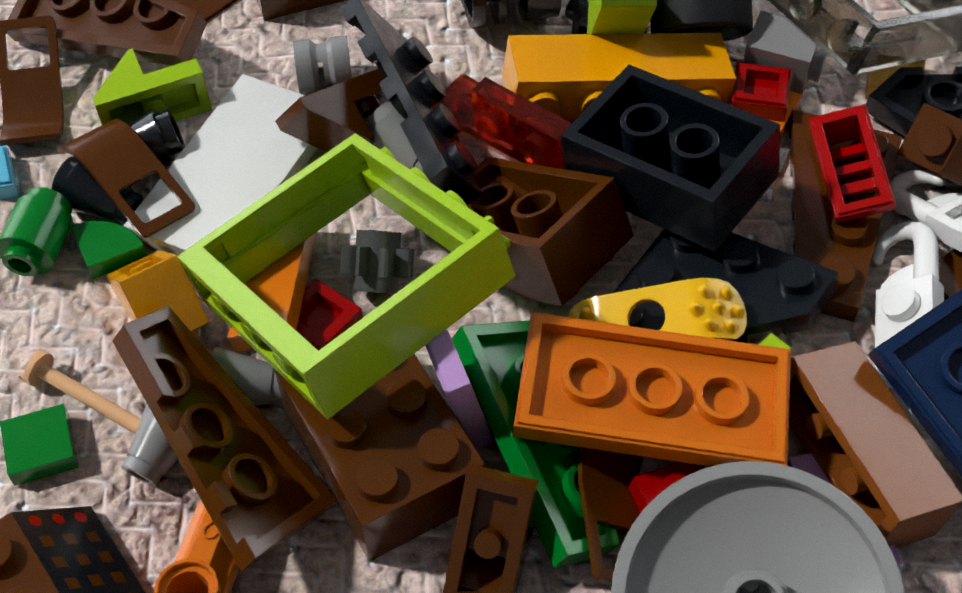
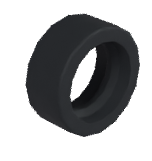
[650,0,753,41]

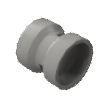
[293,35,352,94]

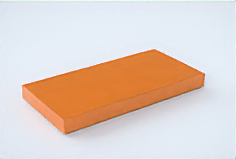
[512,312,791,467]

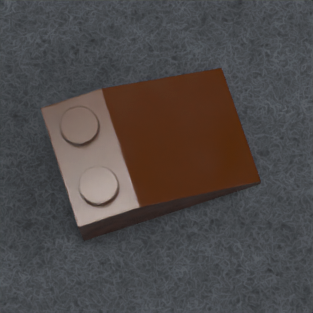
[419,157,634,306]

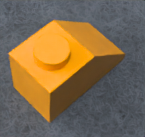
[106,250,209,338]

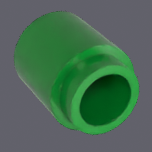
[0,187,73,276]

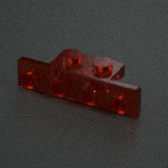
[443,75,572,169]

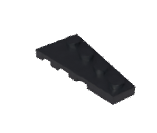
[340,0,482,206]

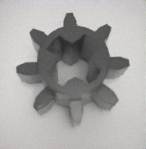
[340,230,415,293]

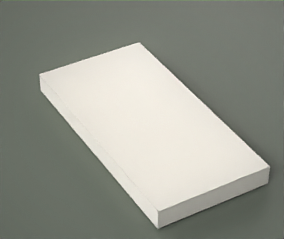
[124,74,317,256]

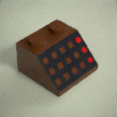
[0,506,146,593]

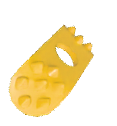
[568,278,747,341]

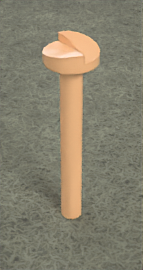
[19,348,141,433]

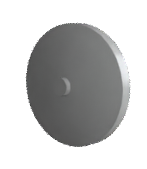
[611,461,905,593]

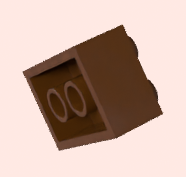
[275,354,485,562]

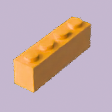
[502,33,736,122]

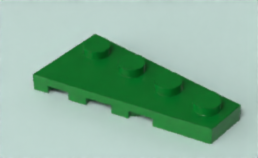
[451,320,620,568]

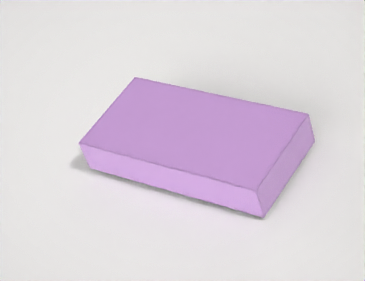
[425,330,495,450]

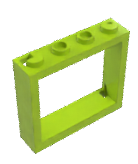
[177,133,516,420]

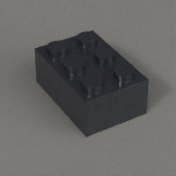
[561,65,780,252]

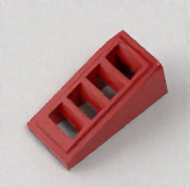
[808,104,896,224]

